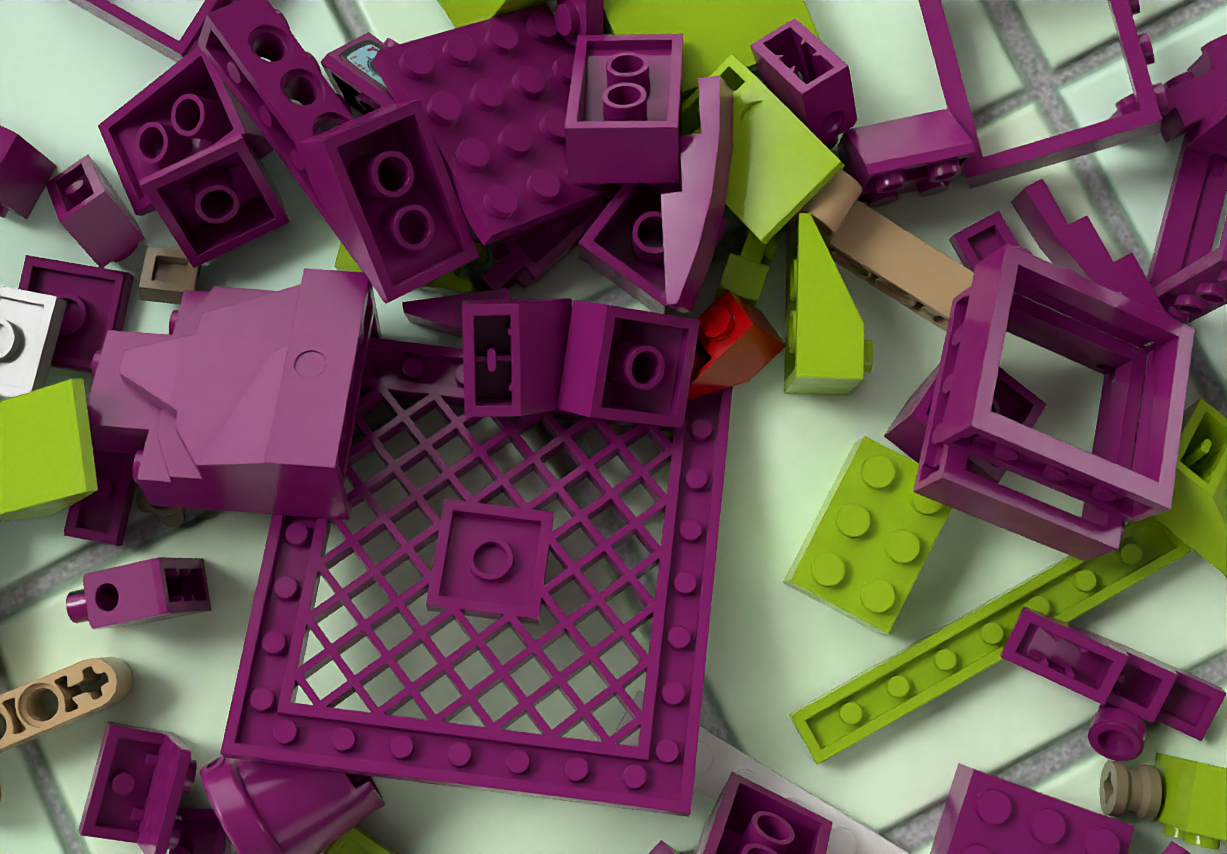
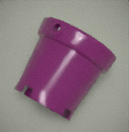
[200,755,385,854]

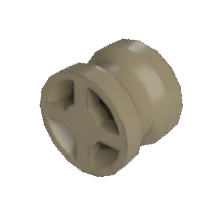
[1099,760,1162,821]

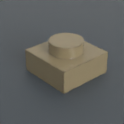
[139,246,202,305]

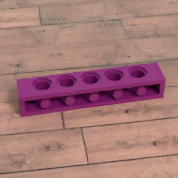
[198,0,387,304]

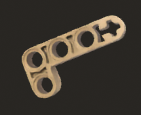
[786,170,974,331]
[0,657,134,801]

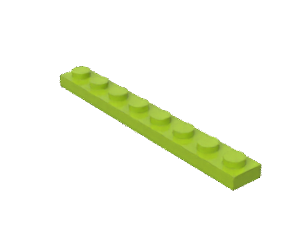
[788,516,1192,765]

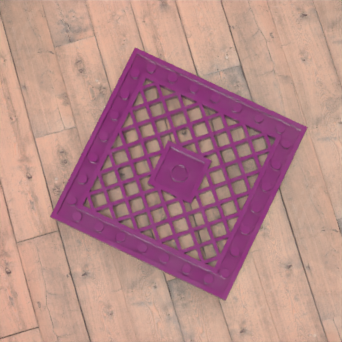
[220,337,733,817]

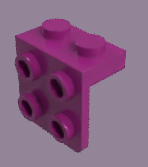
[78,721,197,854]

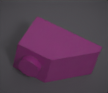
[45,154,145,269]

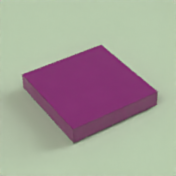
[18,255,134,374]

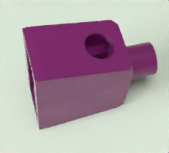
[750,18,857,150]

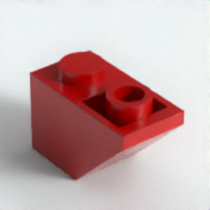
[687,289,787,400]

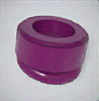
[1088,702,1147,761]

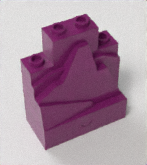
[86,268,381,520]

